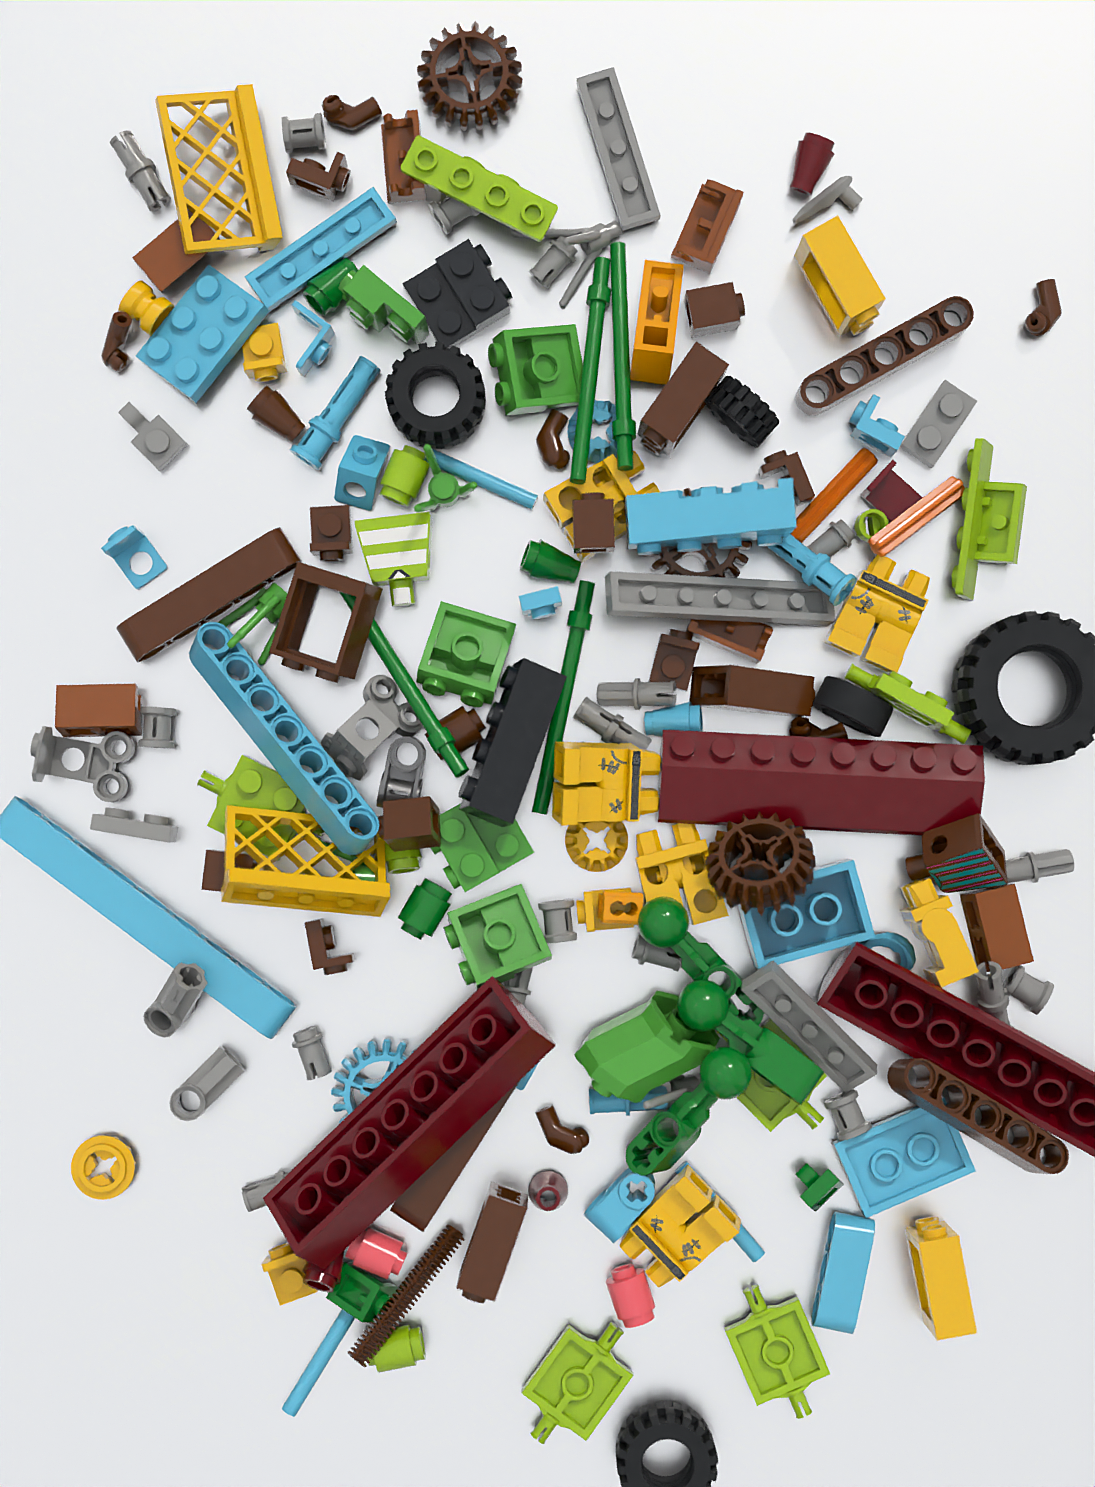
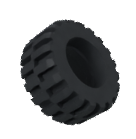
[952,611,1095,765]

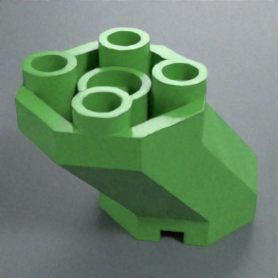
[574,990,720,1103]

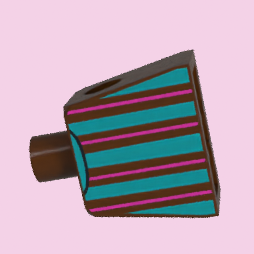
[905,813,1008,893]

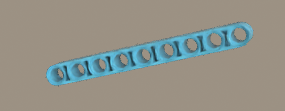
[0,796,296,1039]

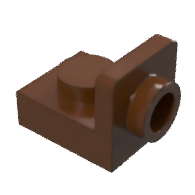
[286,152,351,201]
[758,450,815,507]
[310,505,353,562]
[649,629,700,692]
[305,918,355,975]

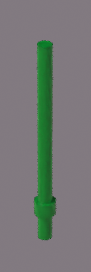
[610,242,636,471]
[570,257,611,484]
[339,576,469,778]
[532,580,595,815]

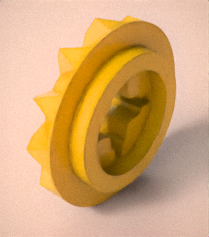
[565,821,628,872]
[71,1134,136,1200]

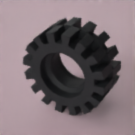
[705,375,779,448]

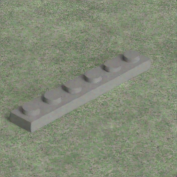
[605,571,835,626]

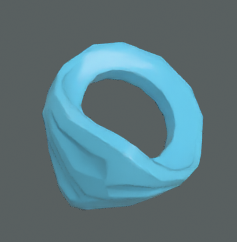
[860,932,916,970]

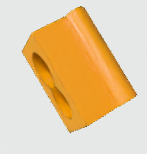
[597,891,643,925]

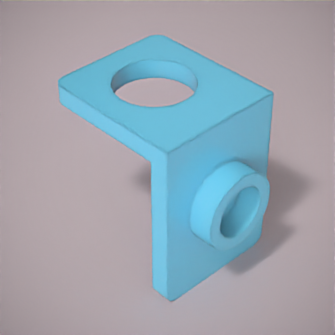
[291,300,335,376]
[334,435,390,510]
[101,525,168,589]

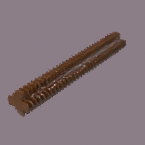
[347,1225,465,1368]

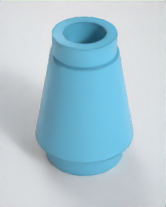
[644,702,703,737]

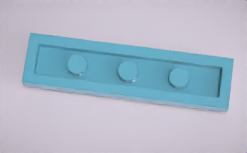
[245,187,397,312]

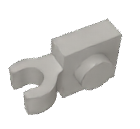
[118,402,188,472]

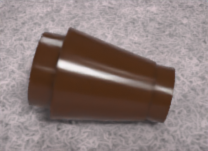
[247,385,306,443]

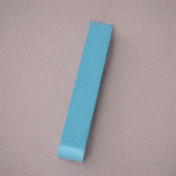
[189,622,379,855]

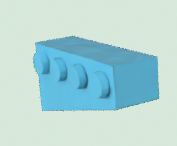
[625,478,796,555]

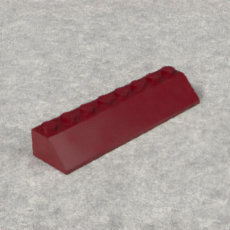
[658,730,985,835]
[817,941,1095,1157]
[263,976,556,1269]

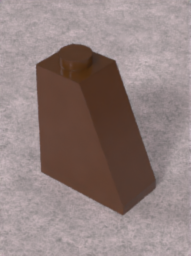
[689,665,815,716]

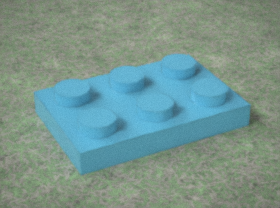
[136,264,269,403]
[833,1095,976,1218]

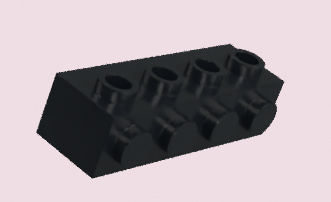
[458,658,567,827]

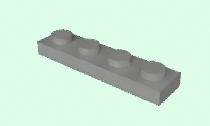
[576,67,661,231]
[741,961,877,1093]

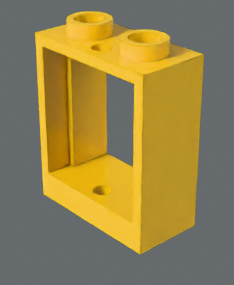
[794,215,886,336]
[905,1217,977,1341]

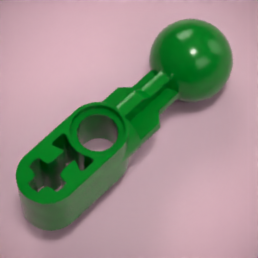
[638,897,764,1025]
[677,980,825,1105]
[626,1047,752,1176]

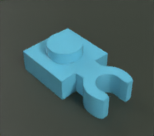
[519,586,562,619]

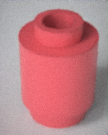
[345,1227,407,1280]
[606,1264,655,1328]

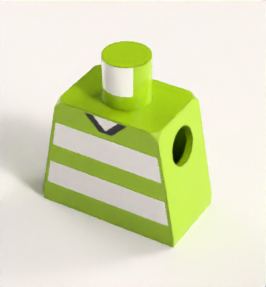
[354,512,432,607]

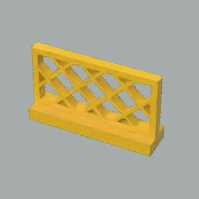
[155,84,283,254]
[221,805,390,917]

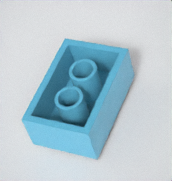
[737,859,876,970]

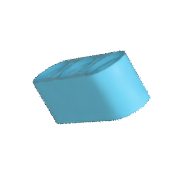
[811,1212,875,1334]

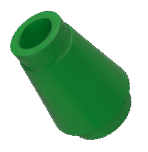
[303,258,358,316]
[520,539,581,584]

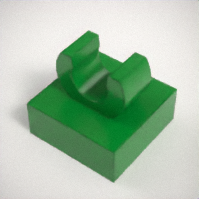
[796,1163,844,1212]

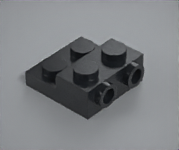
[402,239,513,349]

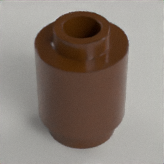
[425,706,486,761]

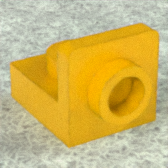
[242,323,287,382]
[576,887,634,932]
[261,1242,318,1306]

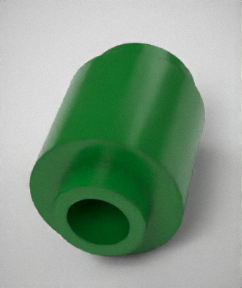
[398,878,452,940]

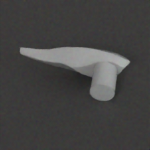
[792,176,863,224]

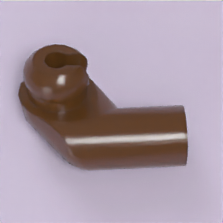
[322,95,382,130]
[1025,279,1062,336]
[101,311,132,372]
[536,409,570,469]
[789,716,848,739]
[535,1105,589,1154]

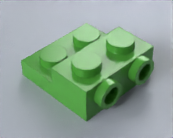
[338,264,429,344]
[488,324,583,416]
[416,601,516,707]
[431,803,535,892]
[443,883,552,990]

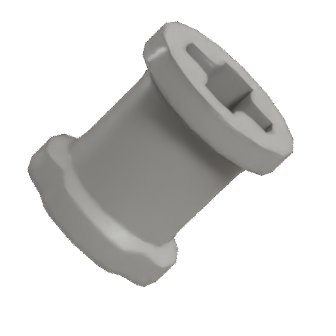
[281,113,326,153]
[428,196,480,234]
[138,707,176,749]
[538,899,577,943]
[1003,965,1054,1015]
[824,1089,872,1141]

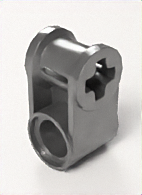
[376,736,426,808]

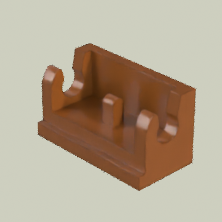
[381,109,427,203]
[671,179,744,274]
[132,210,220,292]
[685,619,773,664]
[55,683,142,737]
[960,884,1034,972]

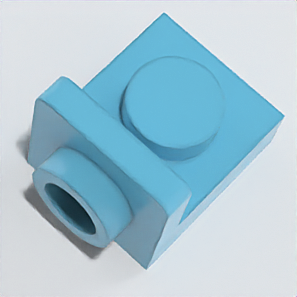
[849,394,905,457]

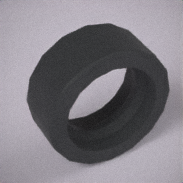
[813,676,893,737]

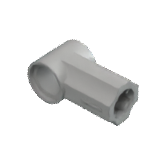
[143,962,208,1038]
[169,1046,245,1121]

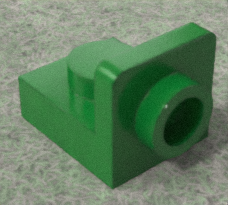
[326,1262,398,1323]

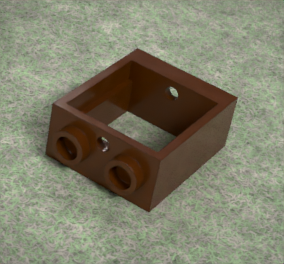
[637,341,729,456]
[269,561,383,683]
[456,1182,528,1303]

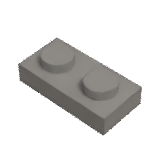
[900,380,977,468]
[90,807,178,843]

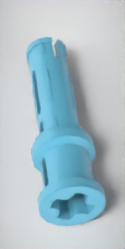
[290,356,381,470]
[767,534,857,606]

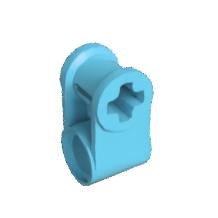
[583,1167,655,1243]

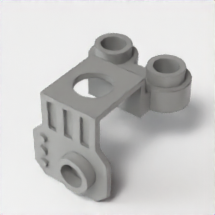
[321,675,423,781]
[31,726,135,802]

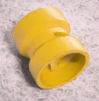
[118,280,174,336]

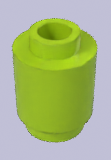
[379,445,430,507]
[367,1325,426,1373]

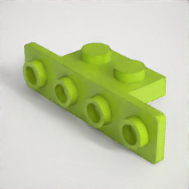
[401,135,558,242]
[952,438,1027,600]

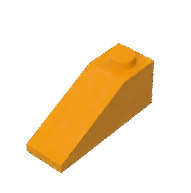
[630,260,684,385]

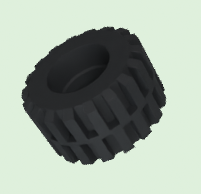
[385,342,486,449]
[615,1401,719,1487]

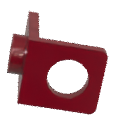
[861,460,923,522]

